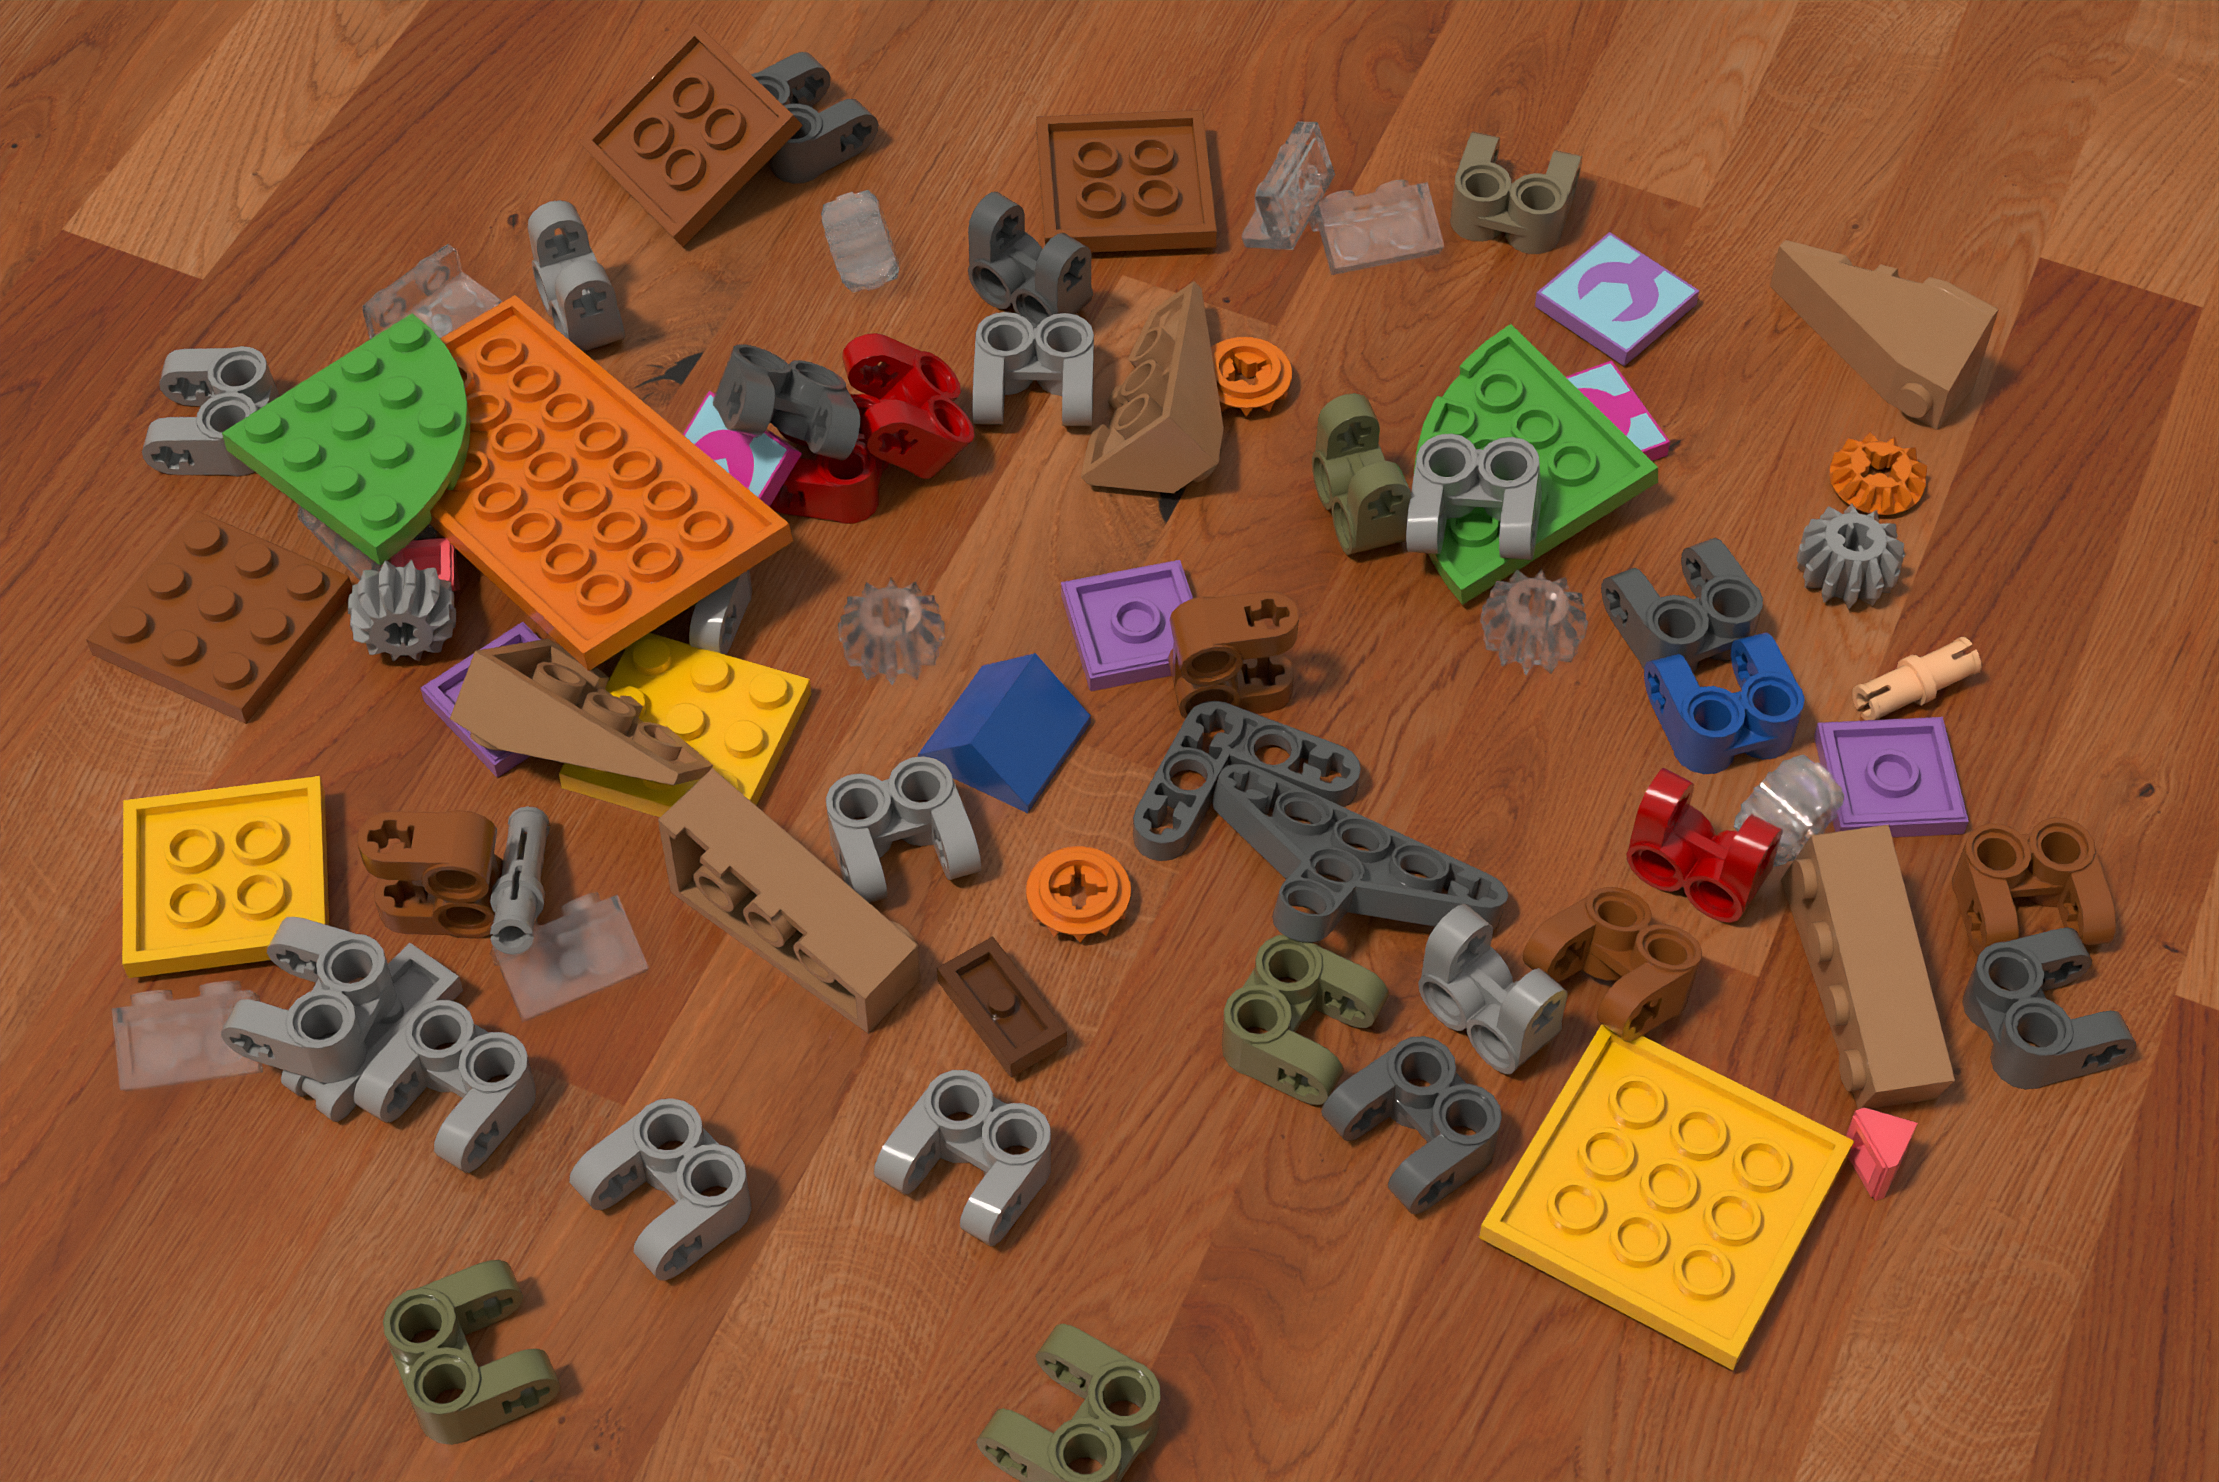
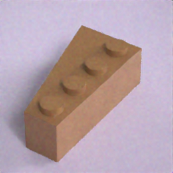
[658,768,920,1034]
[1781,824,1955,1109]

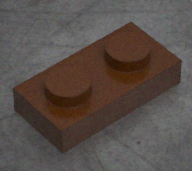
[937,936,1067,1078]

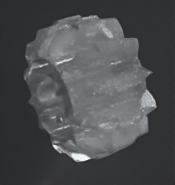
[821,190,900,293]
[1480,569,1588,675]
[838,577,945,685]
[1734,754,1845,867]

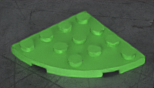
[222,313,471,565]
[1414,324,1658,605]

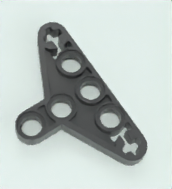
[1212,764,1508,942]

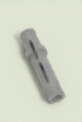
[490,806,550,955]

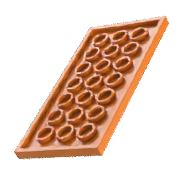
[429,295,793,671]

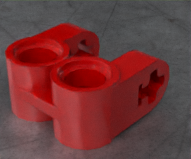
[842,333,975,479]
[770,394,889,524]
[1626,768,1783,923]

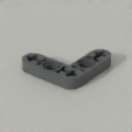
[1133,701,1361,861]

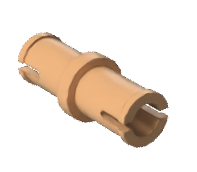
[1852,637,1982,721]

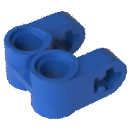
[1644,632,1805,774]

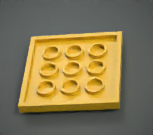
[1479,1024,1854,1370]

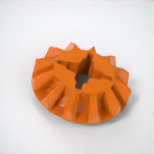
[1211,337,1292,417]
[1829,432,1927,515]
[1026,846,1131,943]

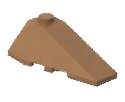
[1770,240,1999,430]
[1081,281,1224,493]
[450,639,713,785]

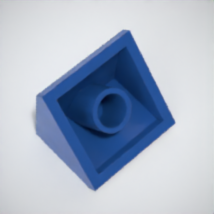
[918,653,1091,813]

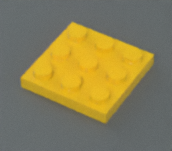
[559,633,811,817]
[122,776,329,978]

